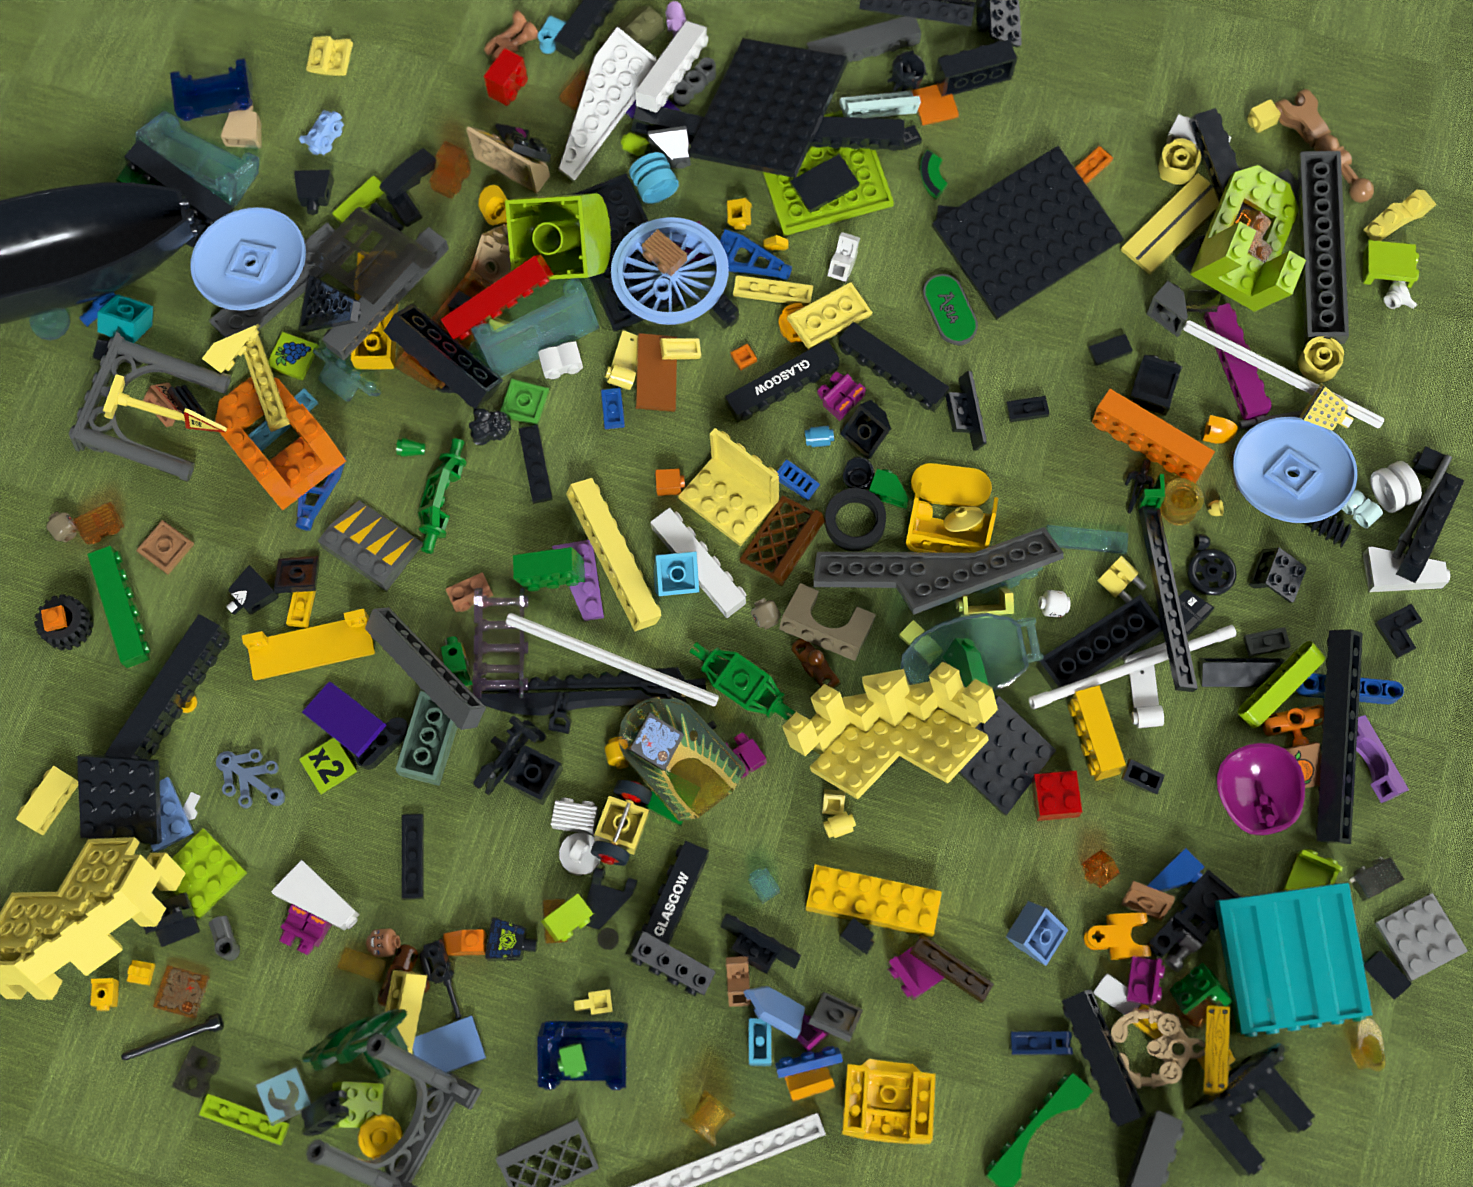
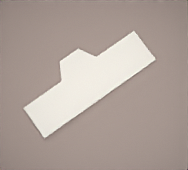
[183,792,201,820]

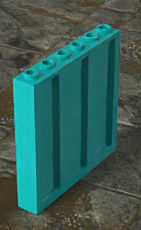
[1214,883,1373,1037]

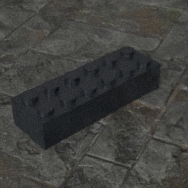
[384,304,504,409]
[1036,594,1163,700]

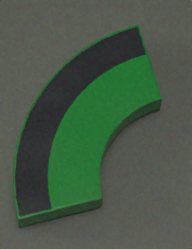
[920,150,948,200]

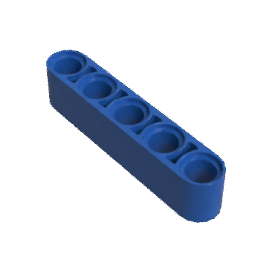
[1296,673,1404,705]

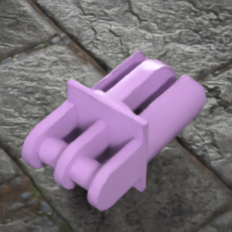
[666,1,686,37]

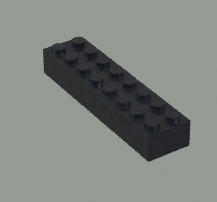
[104,614,230,759]

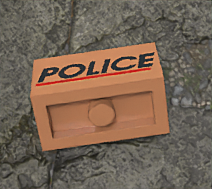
[143,383,183,427]

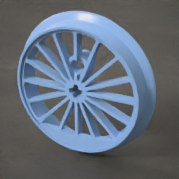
[611,217,729,325]

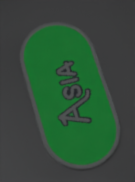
[923,274,978,346]

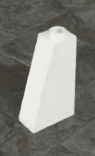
[1363,547,1450,592]
[271,860,359,931]

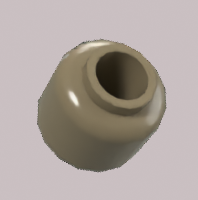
[46,512,78,542]
[751,598,781,630]

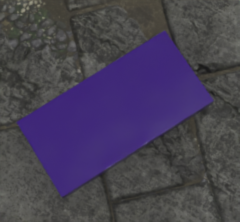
[302,681,387,758]

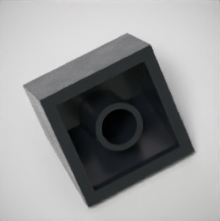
[504,745,563,805]

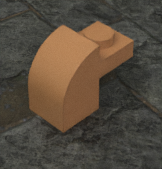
[726,956,751,1007]

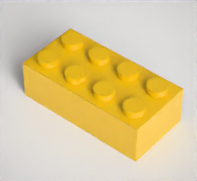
[1068,685,1126,781]

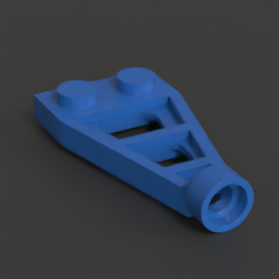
[710,229,792,281]
[295,456,346,531]

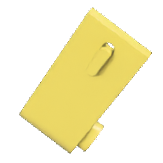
[604,330,638,390]

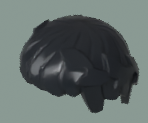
[843,456,875,489]

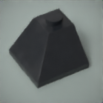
[840,400,891,459]

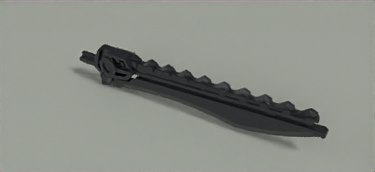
[473,667,706,716]

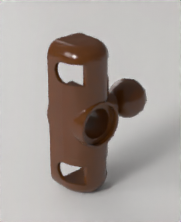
[791,638,840,689]
[377,944,430,1008]

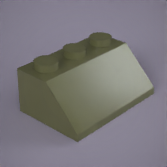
[598,6,664,48]

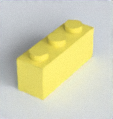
[16,766,78,835]

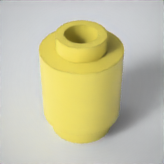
[823,812,856,838]

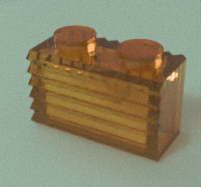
[73,501,124,545]

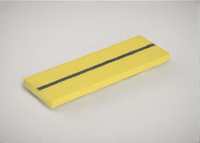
[1121,173,1219,275]

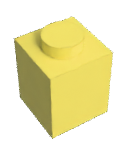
[1247,99,1281,133]

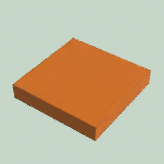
[912,85,959,126]

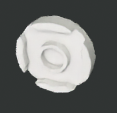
[559,833,601,876]

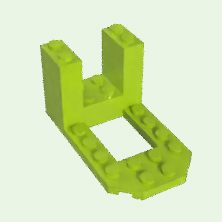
[1190,165,1306,312]

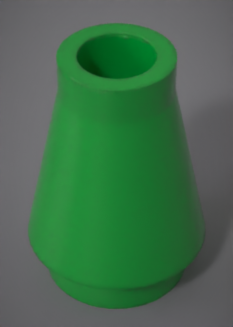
[396,438,425,457]

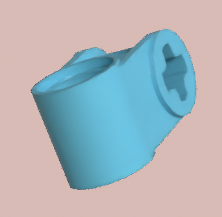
[538,16,567,54]

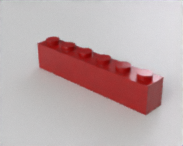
[441,255,554,340]

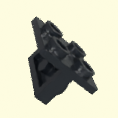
[143,892,200,947]

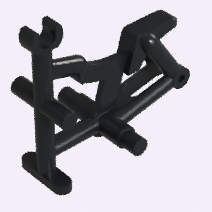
[473,716,547,795]

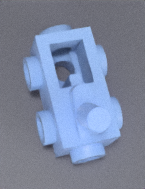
[299,110,344,155]

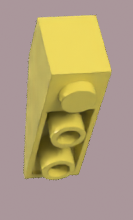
[202,324,260,373]

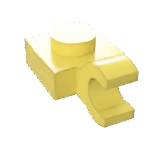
[574,989,613,1015]

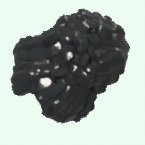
[469,408,511,445]

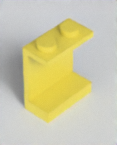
[955,587,1014,617]

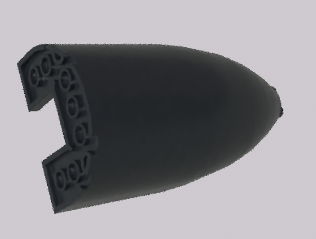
[0,183,198,325]

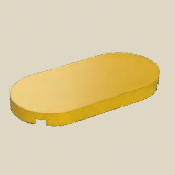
[911,463,992,507]

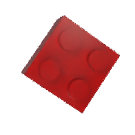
[484,48,528,107]
[1032,770,1082,821]

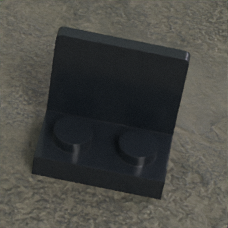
[1248,547,1307,603]

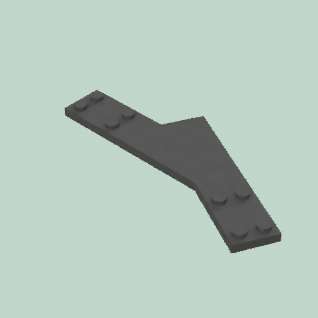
[813,527,1064,615]

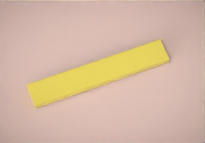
[244,335,290,432]

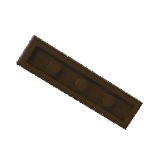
[910,934,994,1003]

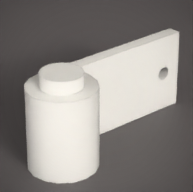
[1129,665,1164,728]

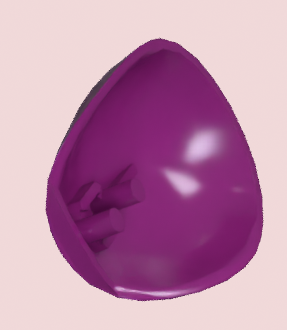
[1217,743,1305,835]

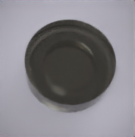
[597,928,619,950]

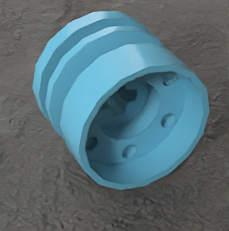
[629,152,679,204]

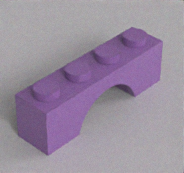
[1356,715,1409,803]

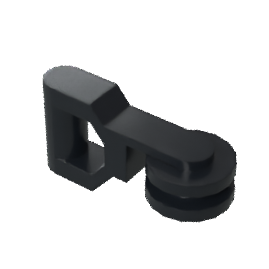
[548,692,572,734]

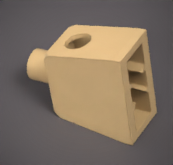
[221,103,261,149]

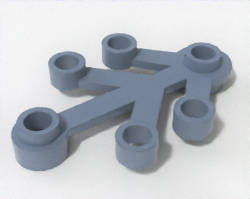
[216,749,285,808]

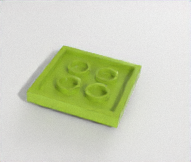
[172,828,247,919]

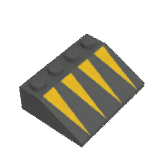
[318,501,423,591]

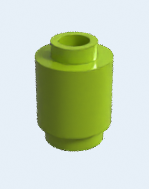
[621,132,650,157]

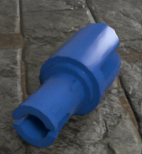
[79,292,116,327]

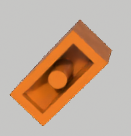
[443,930,487,956]

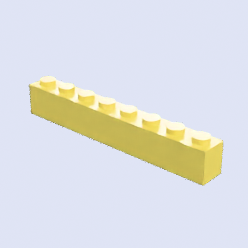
[566,478,662,631]

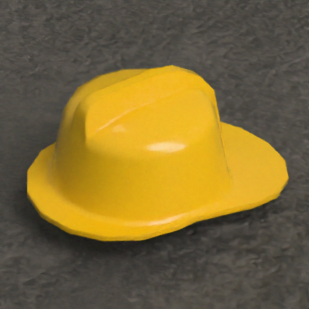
[479,185,507,226]

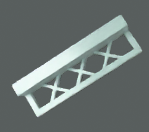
[839,91,921,118]

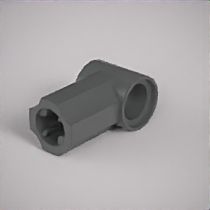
[208,915,240,961]

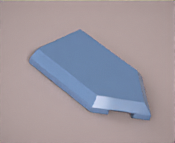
[743,986,805,1039]

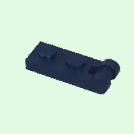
[1010,1031,1073,1055]

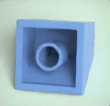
[1006,901,1068,966]

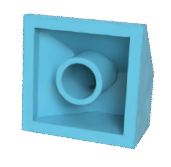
[654,551,699,596]

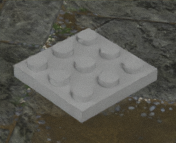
[1375,893,1468,981]

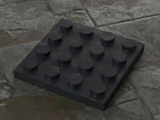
[958,696,1056,815]
[77,754,162,845]

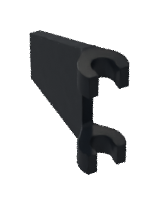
[586,868,638,930]

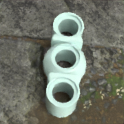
[1342,490,1383,528]

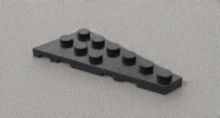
[298,274,361,333]

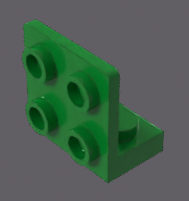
[1170,962,1232,1014]

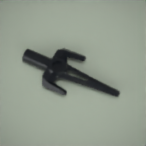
[1124,459,1155,514]

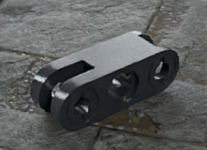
[301,1091,349,1136]

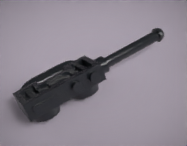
[419,939,462,1020]

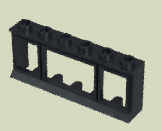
[859,0,976,26]

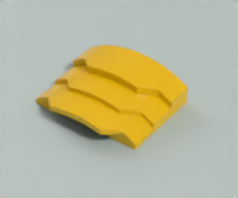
[842,1059,936,1144]

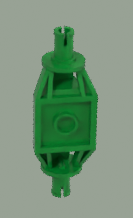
[417,438,467,554]
[689,642,798,721]

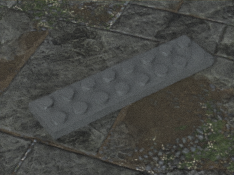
[209,223,354,338]

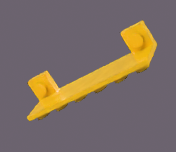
[242,609,375,681]

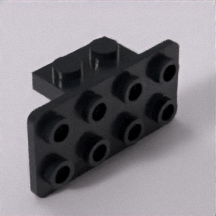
[976,0,1022,48]

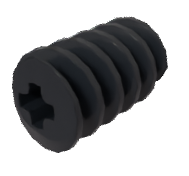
[1305,515,1352,548]

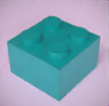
[97,294,153,343]

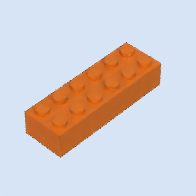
[1091,389,1215,485]

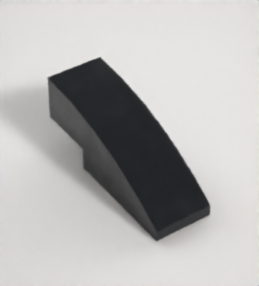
[379,148,436,200]

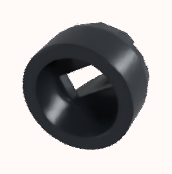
[1193,534,1211,550]

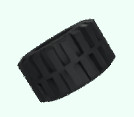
[34,594,93,650]

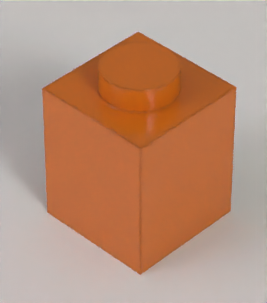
[656,469,685,496]

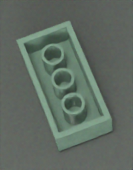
[395,691,458,786]

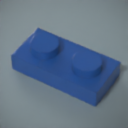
[601,388,625,430]

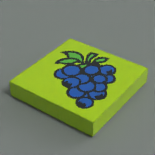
[268,332,319,381]

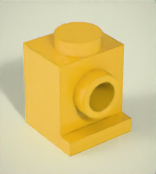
[727,198,752,230]
[90,978,119,1011]

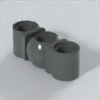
[673,57,716,107]

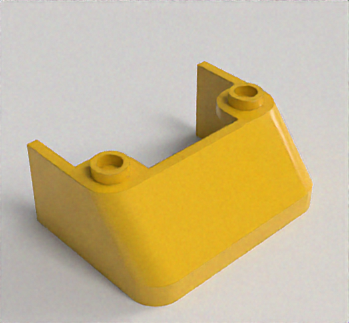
[906,482,998,553]

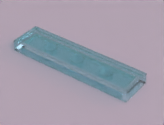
[1046,525,1128,554]

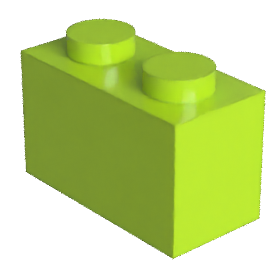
[541,893,593,942]

